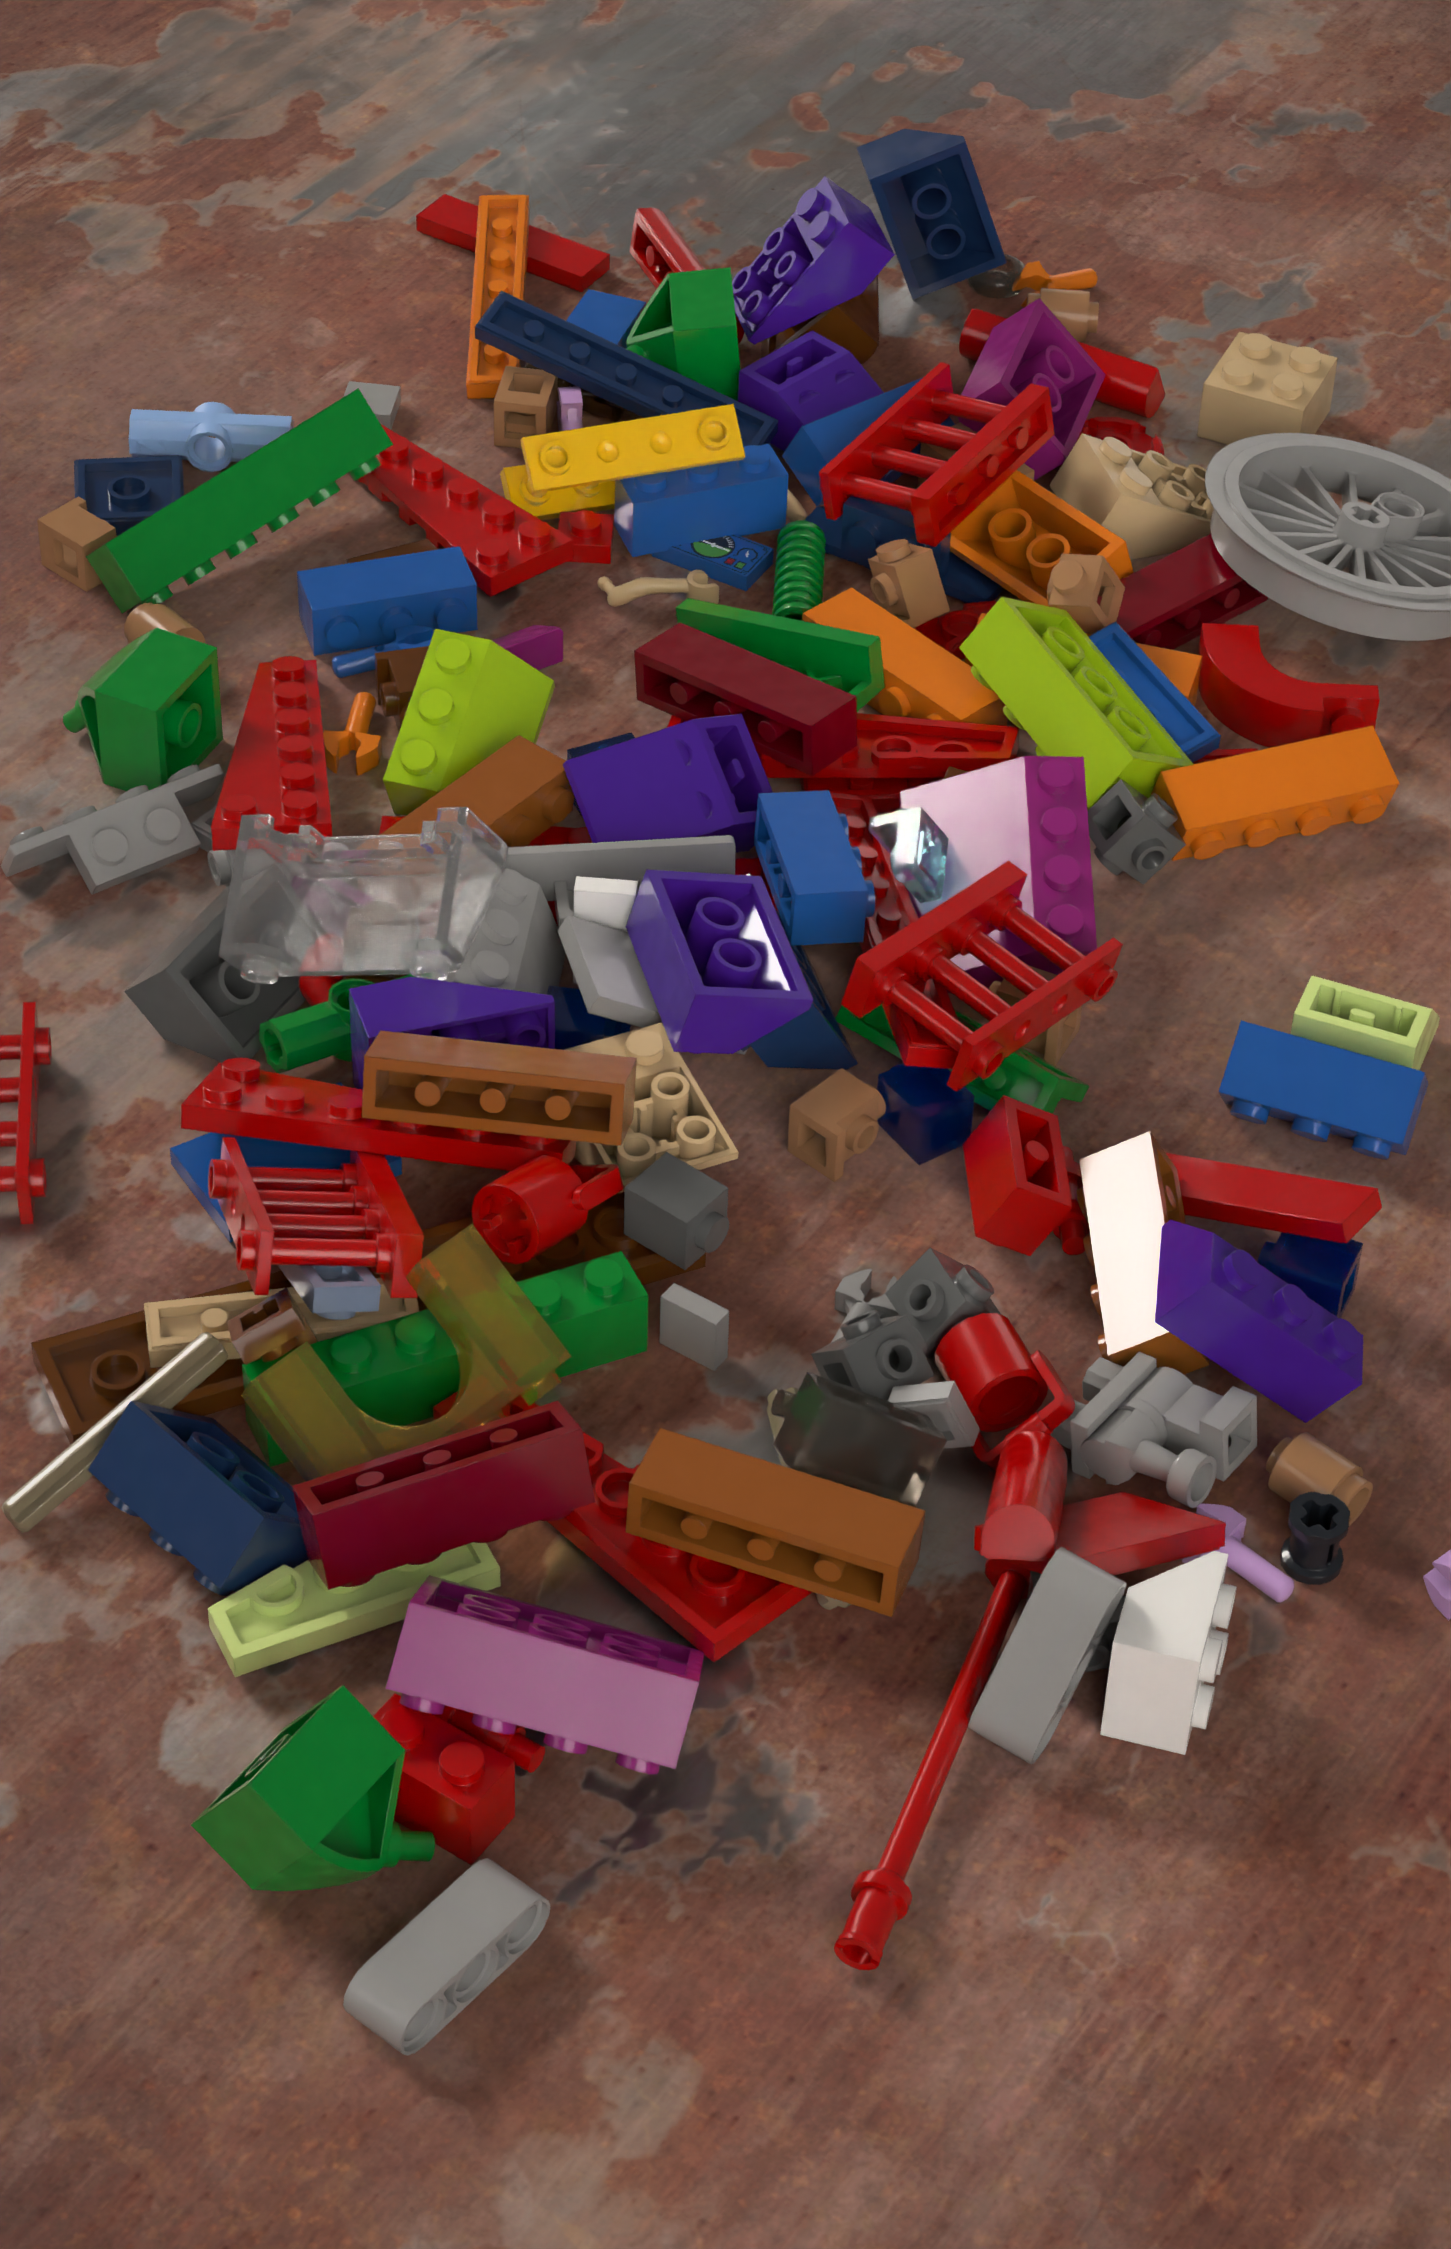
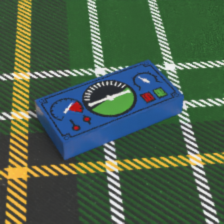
[652,534,774,591]

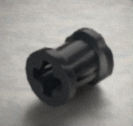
[1280,1492,1350,1585]

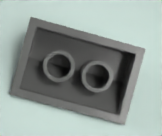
[124,864,329,1062]

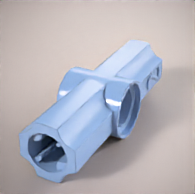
[128,402,294,472]

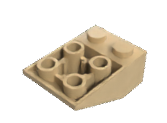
[1050,433,1213,560]
[565,1023,739,1194]

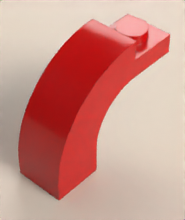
[1198,623,1380,748]

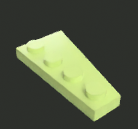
[208,1542,501,1677]

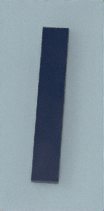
[475,291,779,447]

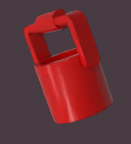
[471,1155,624,1265]
[935,1313,1075,1471]

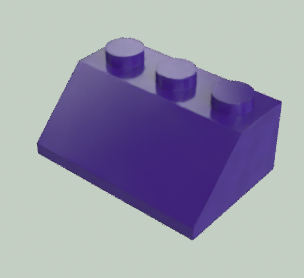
[625,869,813,1054]
[1155,1220,1363,1423]

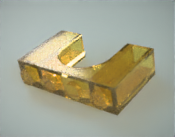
[241,1224,571,1482]

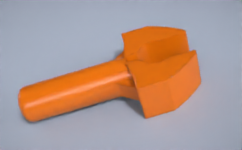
[1012,261,1098,308]
[323,692,382,776]

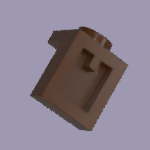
[227,1287,318,1365]

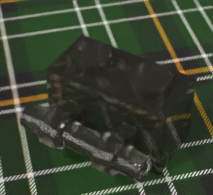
[771,1372,947,1507]

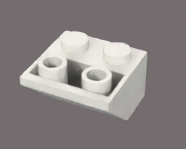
[1100,1551,1237,1755]

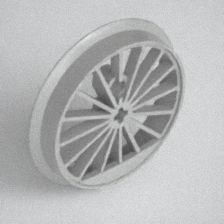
[1205,433,1451,641]

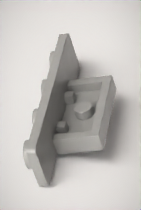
[1,764,225,895]
[492,835,736,938]

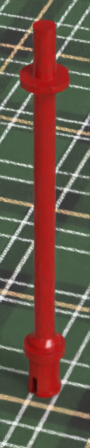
[834,1558,1031,1971]

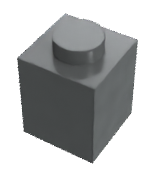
[624,1152,730,1270]

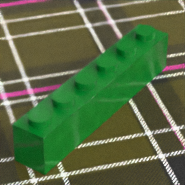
[86,388,393,614]
[242,1251,648,1467]

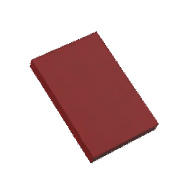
[974,1492,1226,1575]

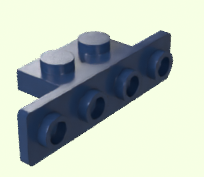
[805,496,1004,603]

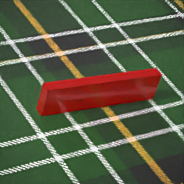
[416,194,610,292]
[1166,1153,1382,1244]

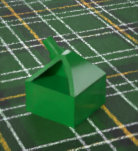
[626,267,741,401]
[63,627,223,791]
[191,1685,435,1891]

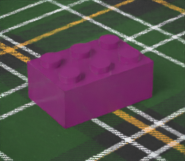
[958,298,1106,481]

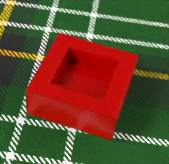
[558,510,614,564]

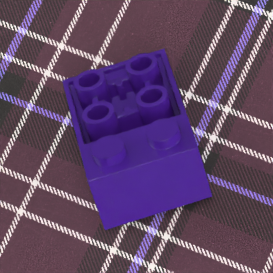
[732,176,895,345]
[738,330,884,451]
[563,714,773,853]
[349,977,555,1090]

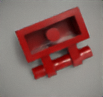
[963,1095,1090,1256]
[373,1693,546,1865]

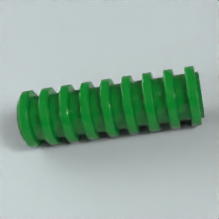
[772,520,826,621]

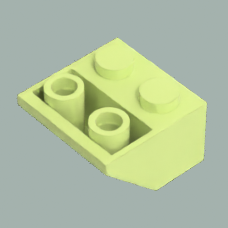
[1291,976,1440,1070]

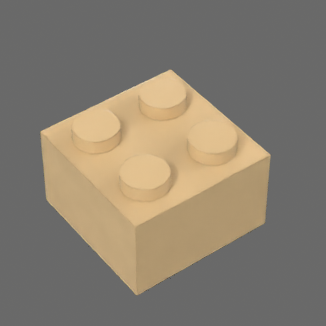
[1197,331,1338,445]

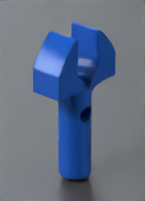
[332,625,434,678]

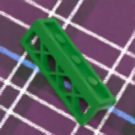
[676,598,885,712]
[835,1004,1089,1114]

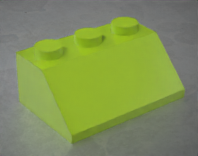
[383,629,555,816]

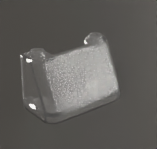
[219,807,508,984]

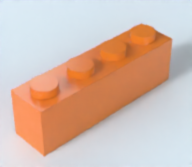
[802,587,1008,726]
[1150,726,1399,861]

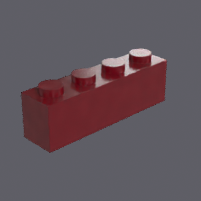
[1096,534,1268,650]
[634,622,857,776]
[292,1400,595,1590]

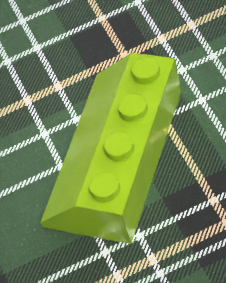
[959,596,1193,810]

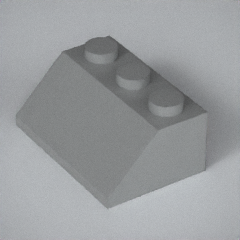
[434,858,566,1001]

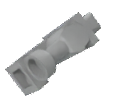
[1051,1351,1257,1508]

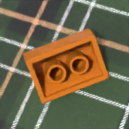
[950,470,1134,607]

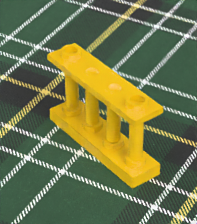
[500,404,746,521]

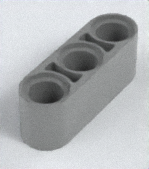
[968,1547,1126,1765]
[343,1858,551,2056]

